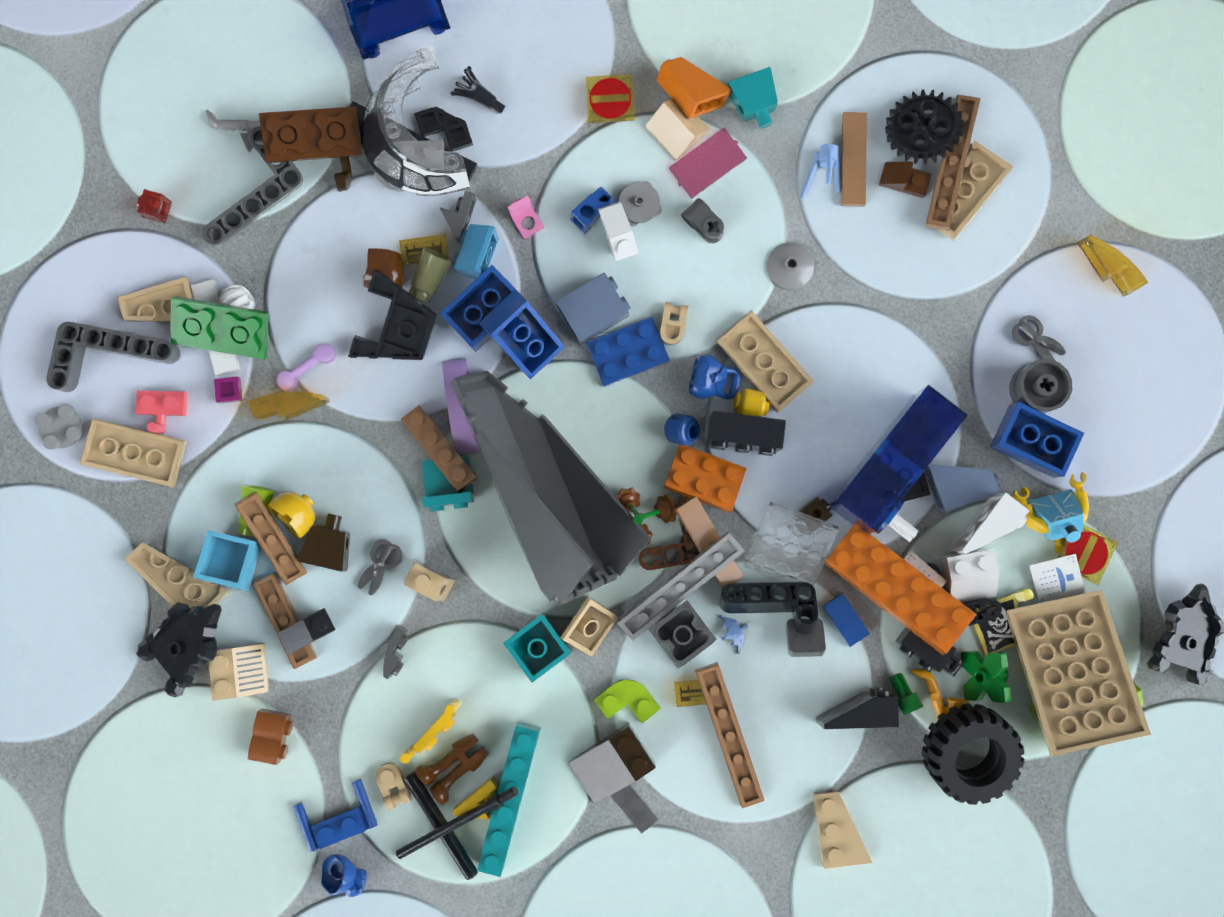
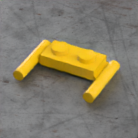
[400,699,461,764]

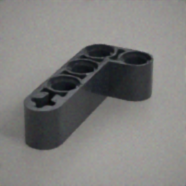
[719,582,818,634]

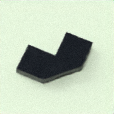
[414,106,473,151]

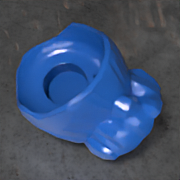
[321,854,367,897]

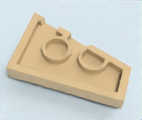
[117,277,194,322]
[813,790,872,869]

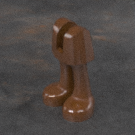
[414,734,489,805]

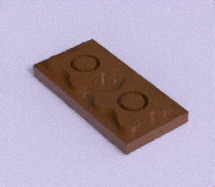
[259,106,363,163]

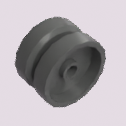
[1009,359,1073,413]

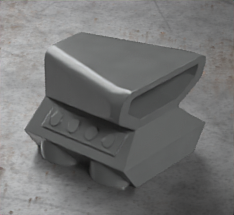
[648,600,717,669]

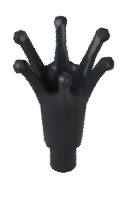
[450,66,506,114]

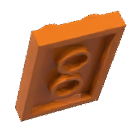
[663,445,747,513]

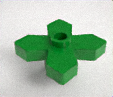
[960,651,1011,703]

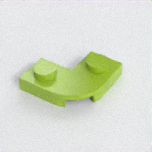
[594,679,661,723]

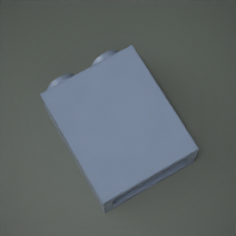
[555,272,630,346]

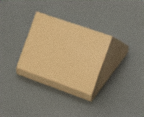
[645,99,711,161]
[560,596,619,657]

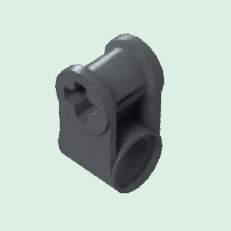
[681,198,724,243]

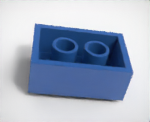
[439,265,524,352]
[479,290,565,380]
[990,401,1084,478]

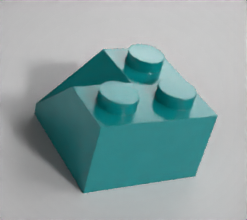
[503,613,572,683]

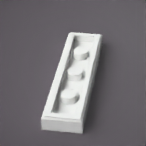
[191,279,241,376]

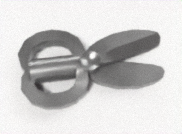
[1011,315,1066,361]
[358,539,402,595]

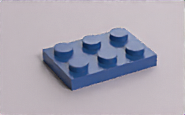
[586,317,670,387]

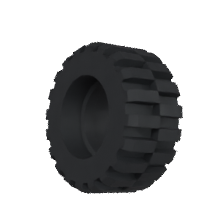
[922,703,1025,805]

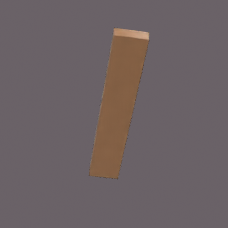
[925,94,981,231]
[695,662,765,809]

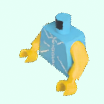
[1012,472,1089,543]

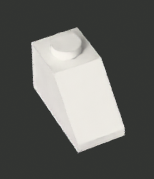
[598,201,639,261]

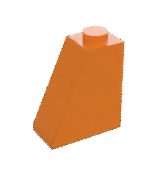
[656,57,731,119]

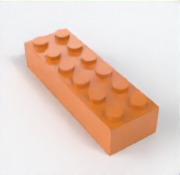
[824,523,977,655]

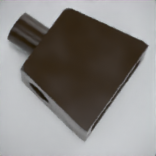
[297,513,350,572]

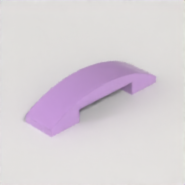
[442,359,480,455]

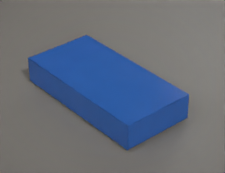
[822,593,870,647]

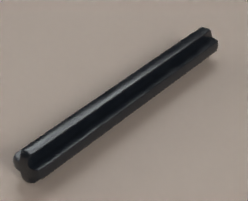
[404,771,478,880]

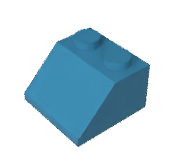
[452,224,499,280]

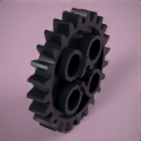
[885,89,964,164]

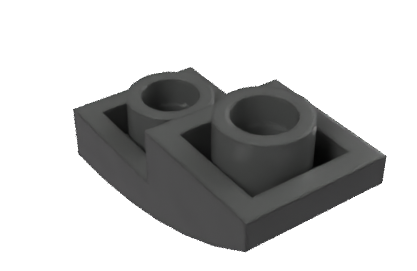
[383,625,408,679]

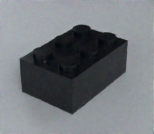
[706,411,786,456]

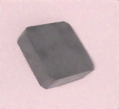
[785,618,826,657]

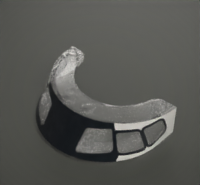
[360,44,470,196]

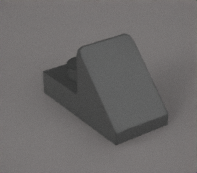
[440,191,477,243]

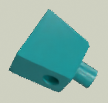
[727,67,778,129]

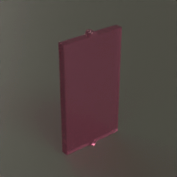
[669,128,747,199]

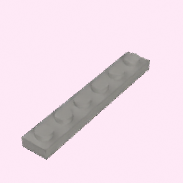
[617,530,745,641]

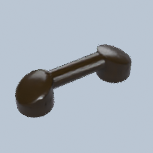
[334,157,352,192]

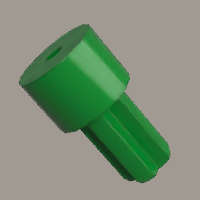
[890,673,923,716]

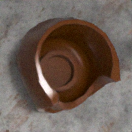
[363,248,405,288]

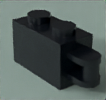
[896,627,964,677]

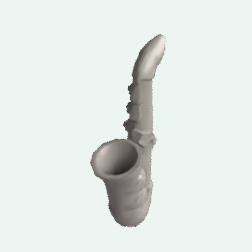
[206,110,263,152]

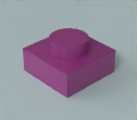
[214,376,242,404]

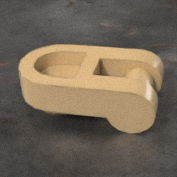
[660,302,688,345]
[376,763,412,811]

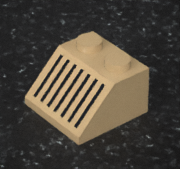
[209,643,269,701]

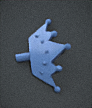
[719,615,748,654]

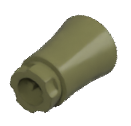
[409,247,453,302]

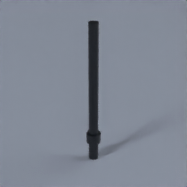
[396,786,519,859]

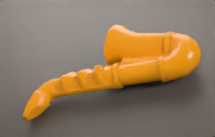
[911,669,969,720]

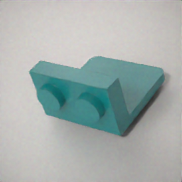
[422,456,474,512]

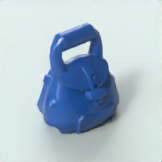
[688,354,742,400]

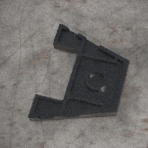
[348,269,438,360]

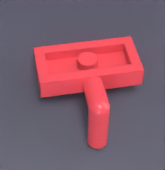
[136,390,188,434]

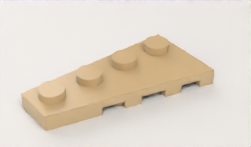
[937,140,1013,241]
[124,542,230,608]

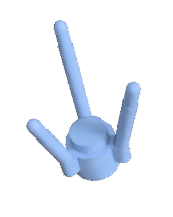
[800,144,841,199]

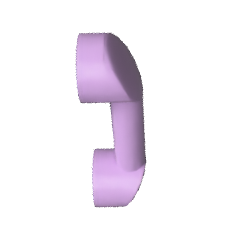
[277,344,336,391]

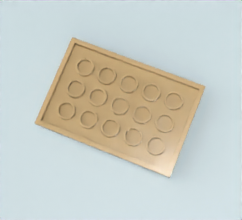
[1005,590,1151,757]

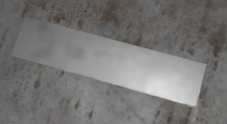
[610,785,658,834]

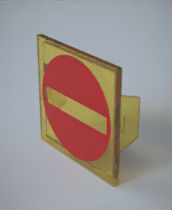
[586,74,635,123]
[1057,525,1118,585]

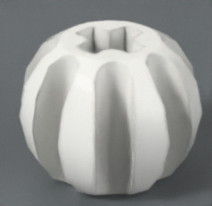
[218,284,255,309]

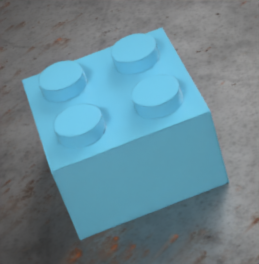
[193,530,261,592]

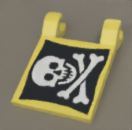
[973,588,1034,656]

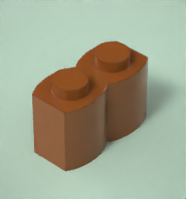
[248,708,293,765]

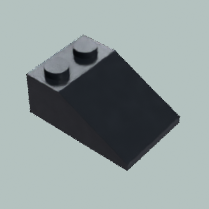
[816,687,899,729]

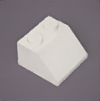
[939,549,999,603]

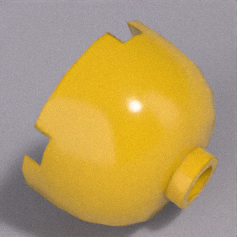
[267,491,315,539]

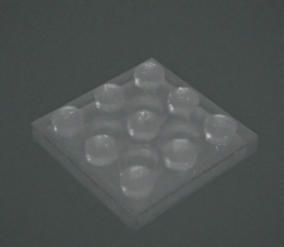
[744,502,839,587]

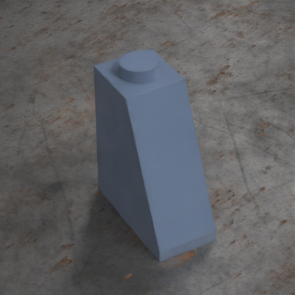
[923,465,1000,513]

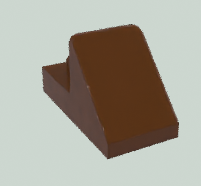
[879,161,932,198]

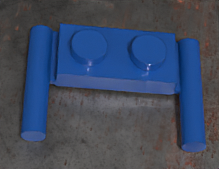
[293,779,378,852]

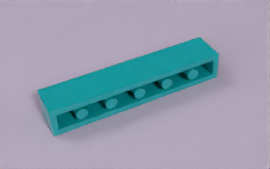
[477,721,541,877]

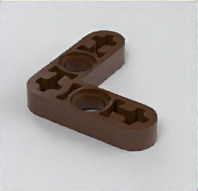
[639,495,700,570]

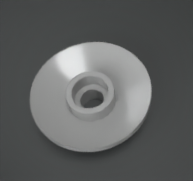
[767,243,814,290]

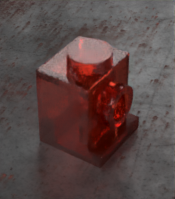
[137,189,172,224]

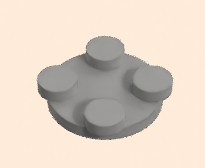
[617,181,662,227]
[35,404,82,450]

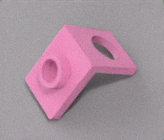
[508,196,544,239]

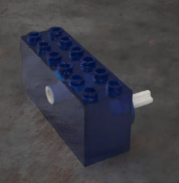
[829,384,968,542]

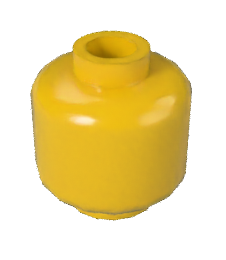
[733,388,770,417]

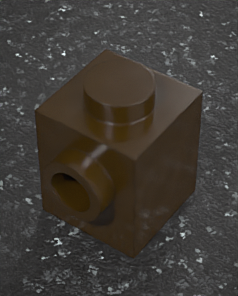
[792,497,833,534]

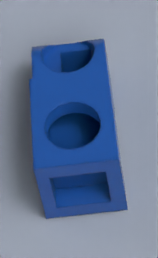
[570,187,615,234]

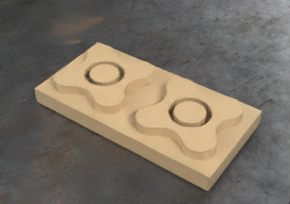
[715,310,814,413]
[79,418,187,488]

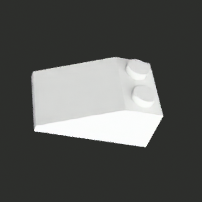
[949,492,1030,554]

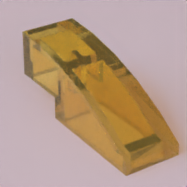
[1077,235,1149,297]
[247,392,330,421]

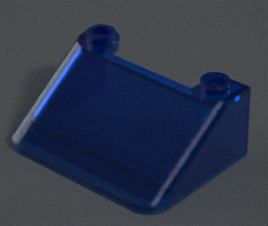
[341,0,451,60]

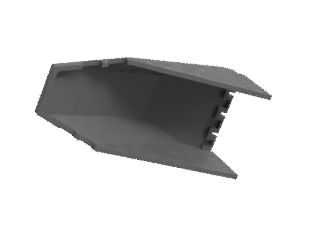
[451,371,651,606]

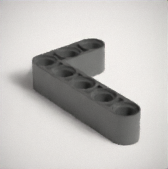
[202,126,303,245]
[46,322,180,392]

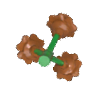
[615,487,678,545]

